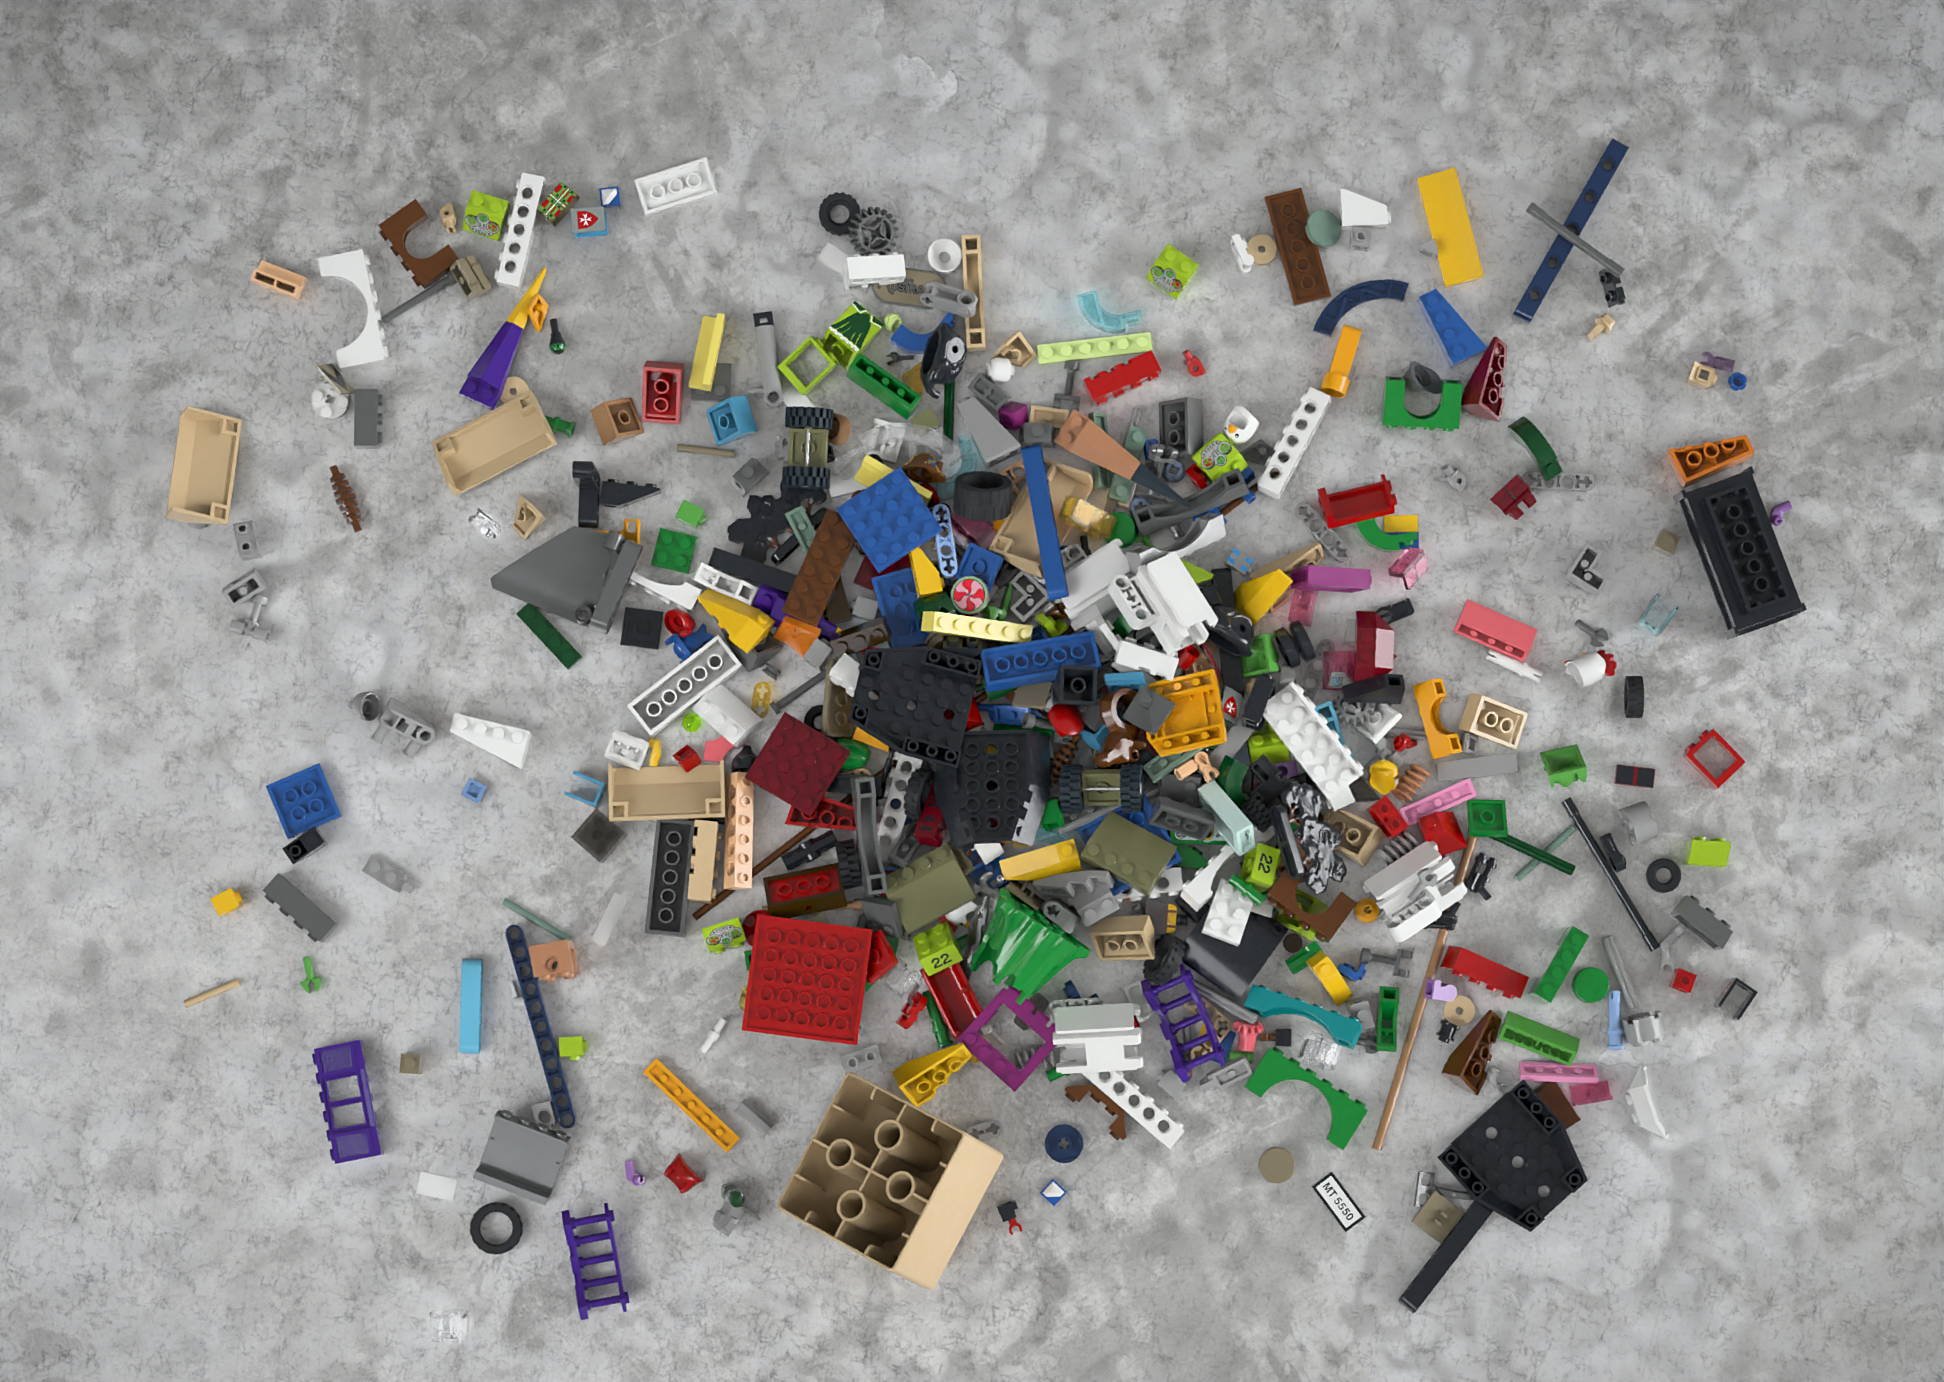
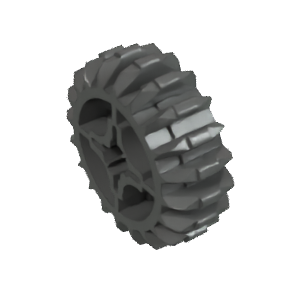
[848,207,899,256]

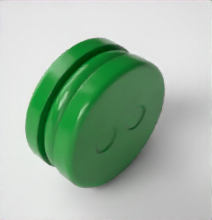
[1101,512,1139,548]
[1572,967,1610,1003]

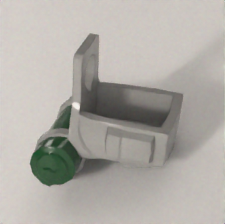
[713,1183,761,1237]

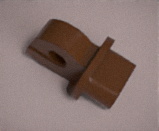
[1048,602,1068,621]

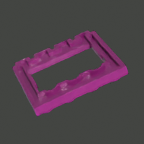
[957,985,1056,1092]

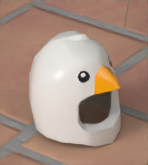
[1223,406,1259,445]

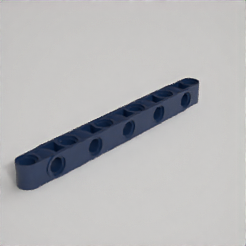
[1513,138,1629,324]

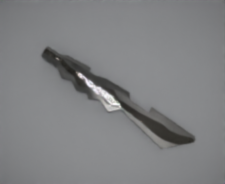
[959,894,991,982]

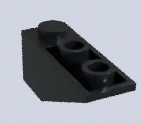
[600,479,661,509]
[1342,674,1405,704]

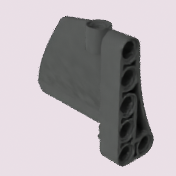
[490,526,643,635]

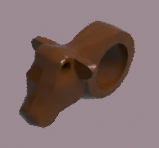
[1095,688,1147,768]

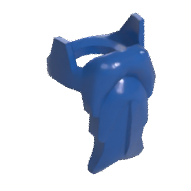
[665,624,714,664]

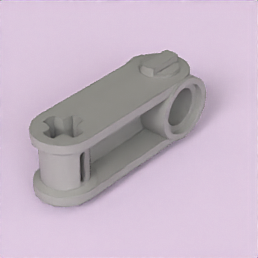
[919,281,978,318]

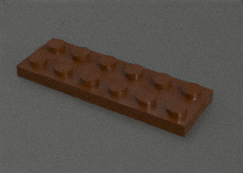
[1264,188,1331,307]
[781,508,856,627]

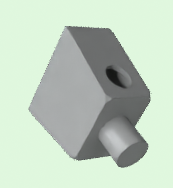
[1345,996,1375,1035]

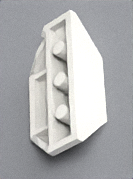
[1625,1064,1670,1139]

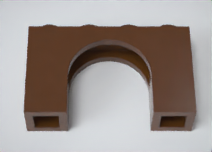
[379,199,459,290]
[1266,866,1357,943]

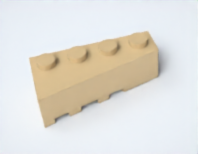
[687,820,723,904]

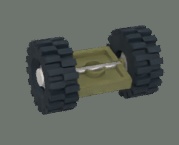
[782,406,834,490]
[1060,764,1144,813]

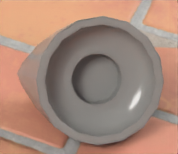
[1278,663,1296,691]

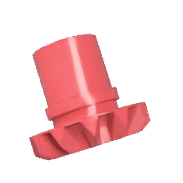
[1233,1019,1264,1051]

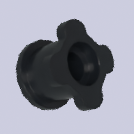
[1436,1020,1460,1044]

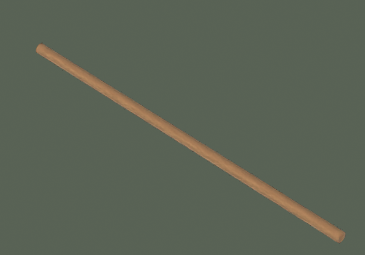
[1372,835,1478,1151]

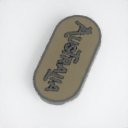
[872,268,947,310]

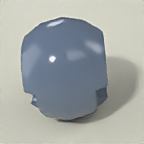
[1162,459,1186,483]
[1129,496,1152,517]

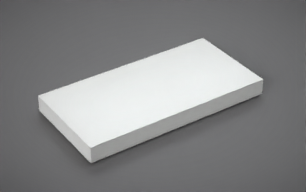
[634,157,718,216]

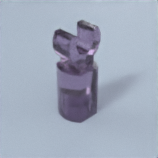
[1700,352,1735,373]

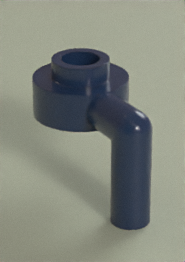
[1063,980,1099,999]

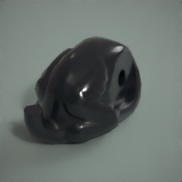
[920,322,967,399]
[1202,605,1254,657]

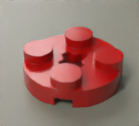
[896,991,928,1029]

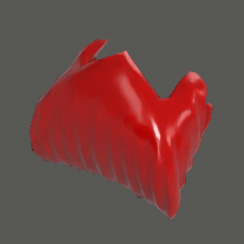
[664,1153,704,1194]

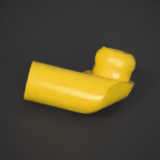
[648,738,661,767]

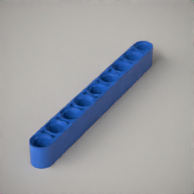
[1021,444,1069,601]

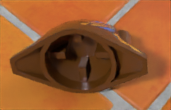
[897,452,946,483]

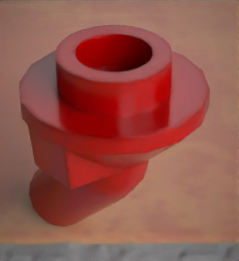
[1393,733,1417,752]

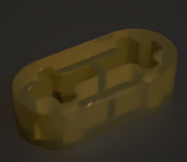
[751,682,771,718]

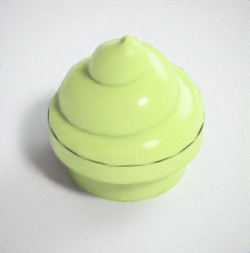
[883,313,902,332]

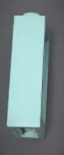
[1198,780,1256,856]

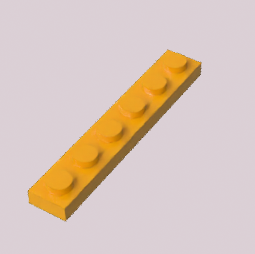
[643,1058,741,1152]

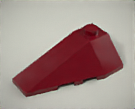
[1461,337,1507,422]

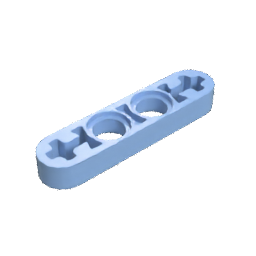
[931,504,958,579]

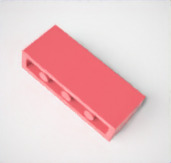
[1453,599,1537,662]

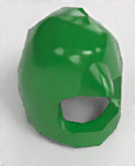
[835,737,871,770]

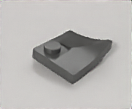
[1122,685,1176,735]

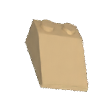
[1458,693,1528,750]
[1323,808,1385,867]

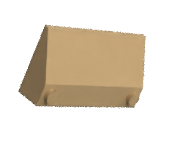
[431,390,557,496]
[166,406,242,525]
[988,458,1094,578]
[608,760,726,822]

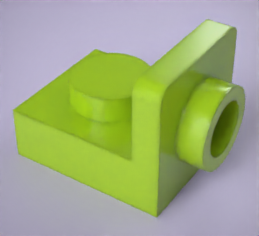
[1036,612,1068,638]

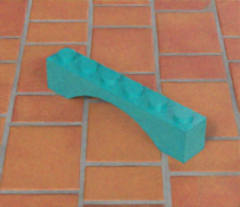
[1244,985,1362,1050]

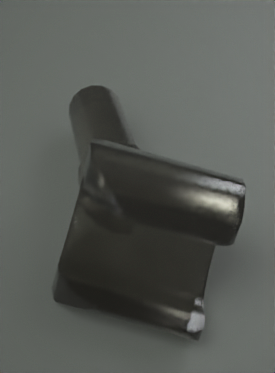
[886,352,914,366]

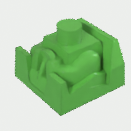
[1240,634,1281,678]
[1540,744,1587,787]

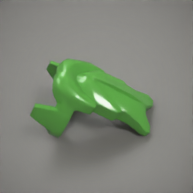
[981,583,1013,621]

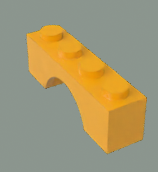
[1413,678,1463,759]

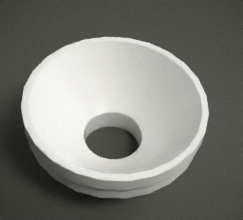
[928,238,962,273]

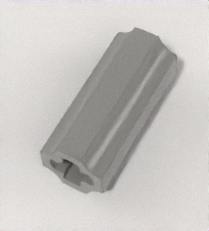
[734,1099,774,1137]

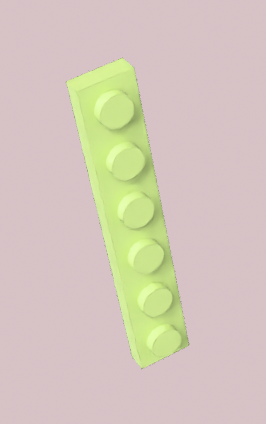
[1037,332,1152,365]

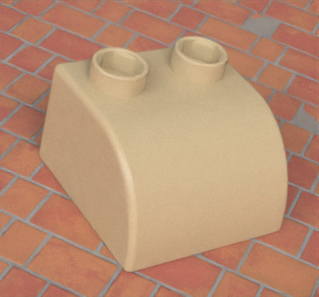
[777,1072,1003,1290]

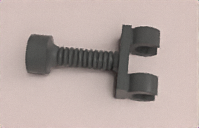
[1053,361,1081,412]
[1145,444,1178,496]
[1022,713,1072,744]
[1359,948,1413,978]

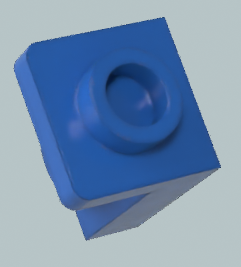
[1337,963,1367,982]

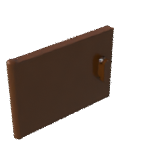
[1534,1082,1581,1129]

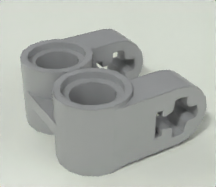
[1043,898,1082,934]

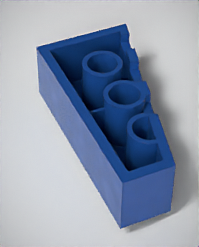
[1417,289,1487,368]

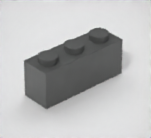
[354,389,383,449]

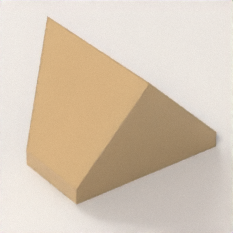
[990,330,1037,368]
[512,493,546,540]

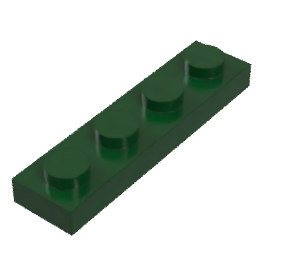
[516,603,583,670]

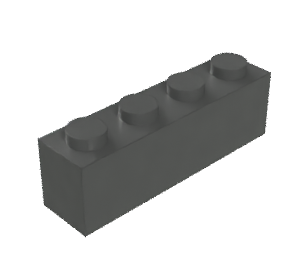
[262,873,338,942]

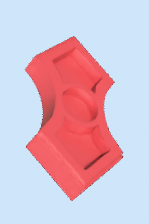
[703,736,745,763]

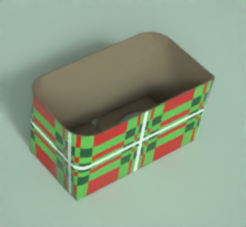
[537,182,580,227]

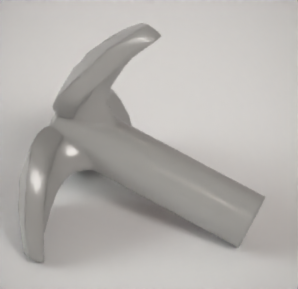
[973,872,999,900]

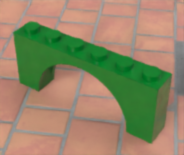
[1244,1047,1368,1150]

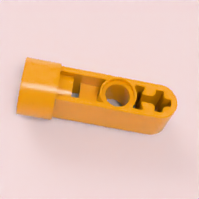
[1320,324,1362,398]

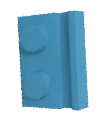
[1105,672,1147,691]

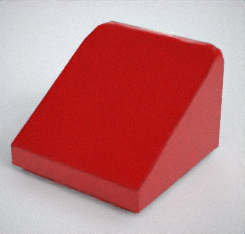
[673,745,701,773]

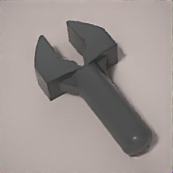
[1575,619,1609,647]
[1356,1034,1378,1054]

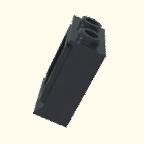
[1242,674,1276,732]

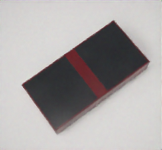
[1614,764,1655,788]

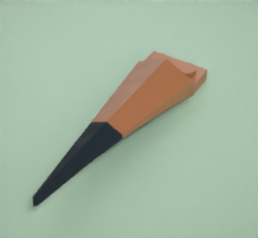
[1054,409,1192,508]

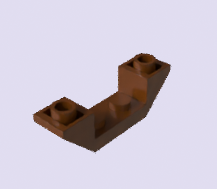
[1064,1085,1126,1141]

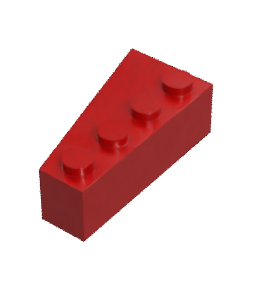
[1440,945,1529,1000]

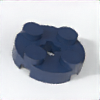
[1045,1124,1083,1163]

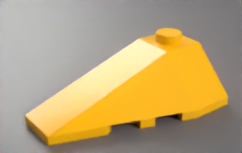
[1234,568,1293,627]
[697,588,775,653]
[999,839,1082,881]
[892,1042,972,1107]

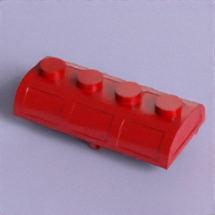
[919,962,983,1039]

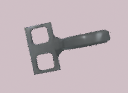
[1413,1172,1475,1207]

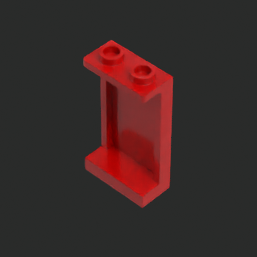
[1317,474,1397,529]

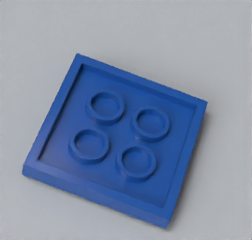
[266,763,342,839]

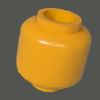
[1354,898,1380,924]

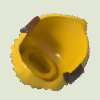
[1368,759,1400,795]

